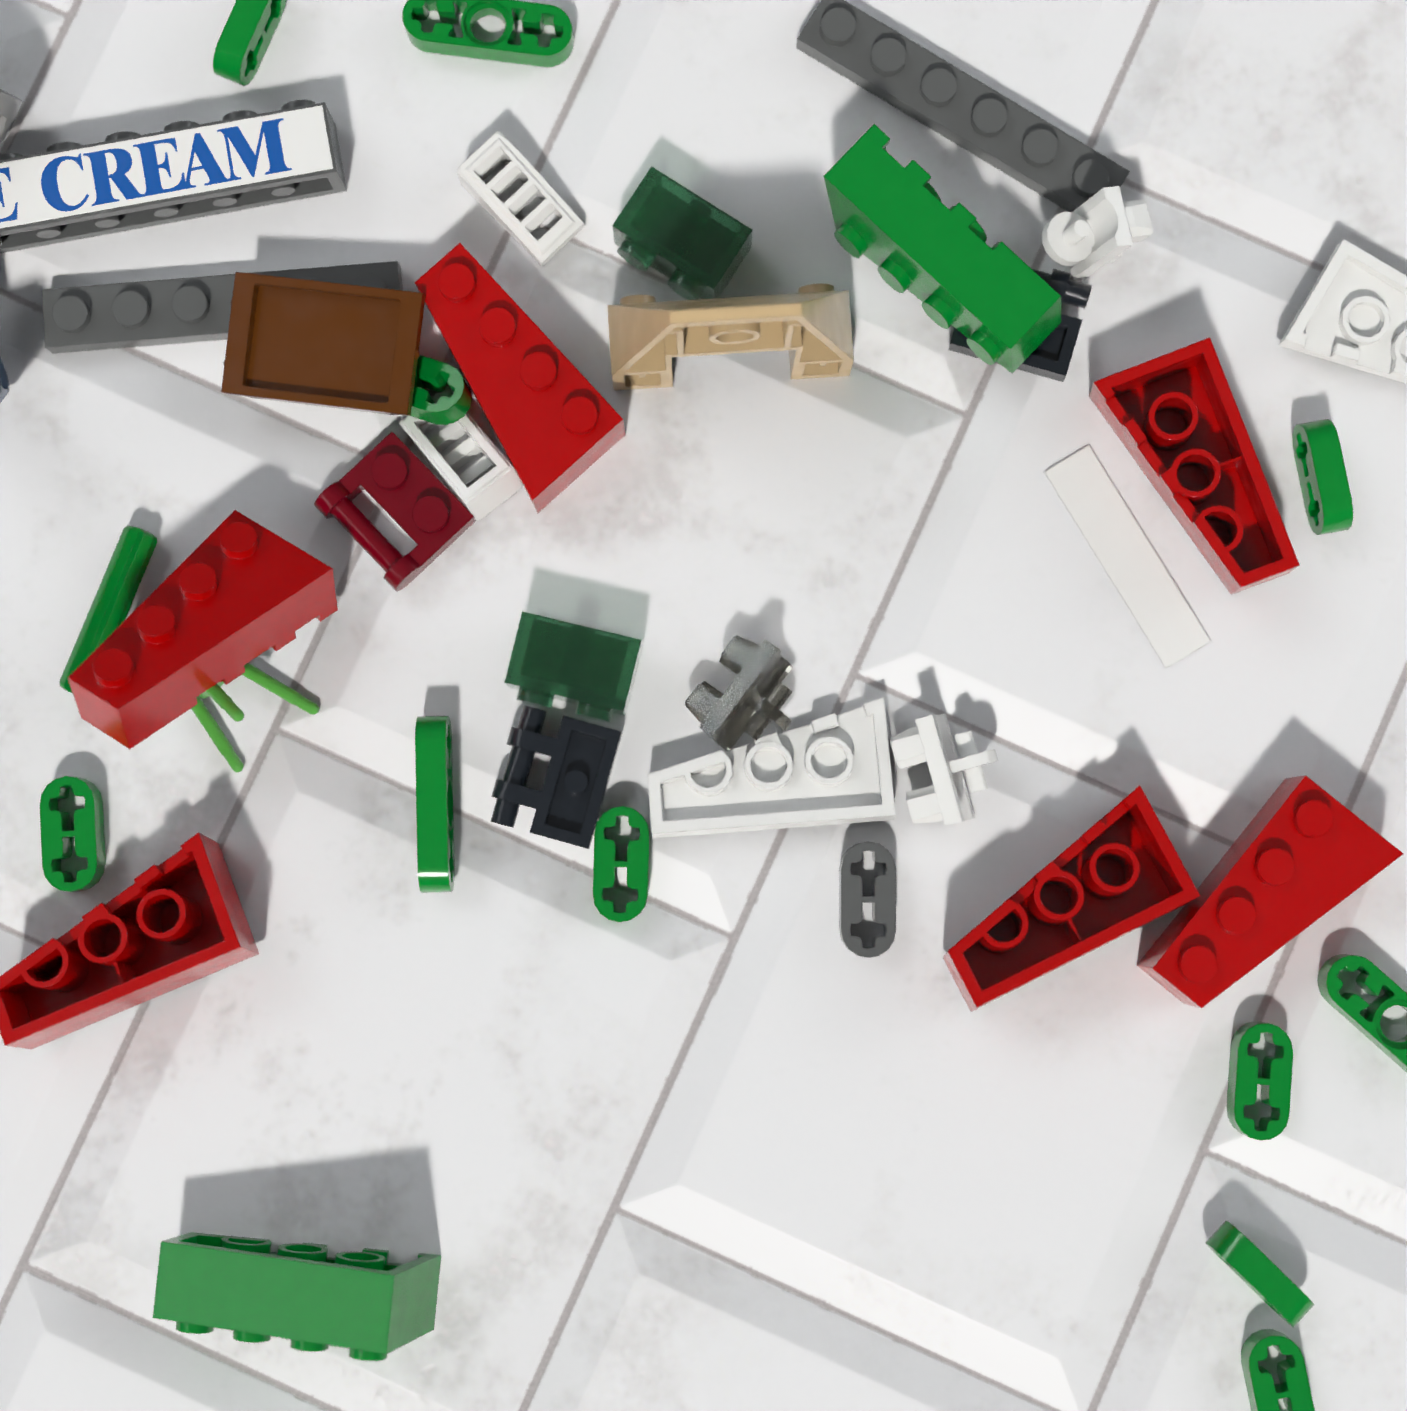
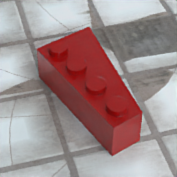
[415,243,626,513]
[1089,337,1300,595]
[68,510,338,749]
[1137,775,1403,1008]
[943,785,1200,1012]
[0,832,259,1049]

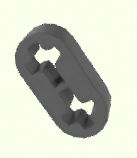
[839,841,896,958]

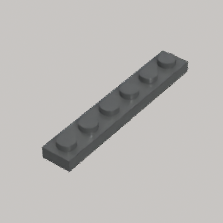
[796,0,1130,212]
[42,261,403,354]

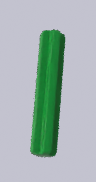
[59,525,157,693]

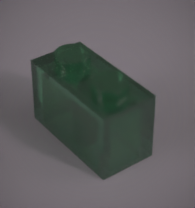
[612,166,753,300]
[504,611,643,723]

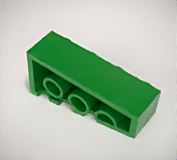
[823,124,1061,373]
[153,1232,441,1361]

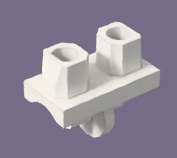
[1042,186,1153,282]
[890,714,998,826]

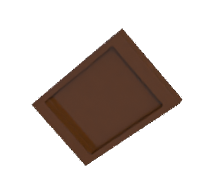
[221,272,426,416]

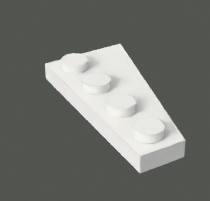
[1278,239,1407,384]
[647,697,896,838]

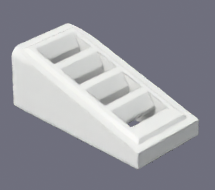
[457,131,585,267]
[399,388,523,521]

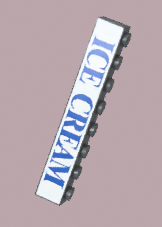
[0,100,347,253]

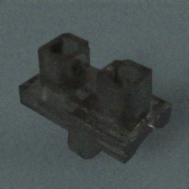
[685,635,793,751]

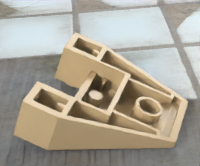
[607,283,854,391]

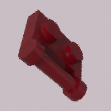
[314,432,476,591]

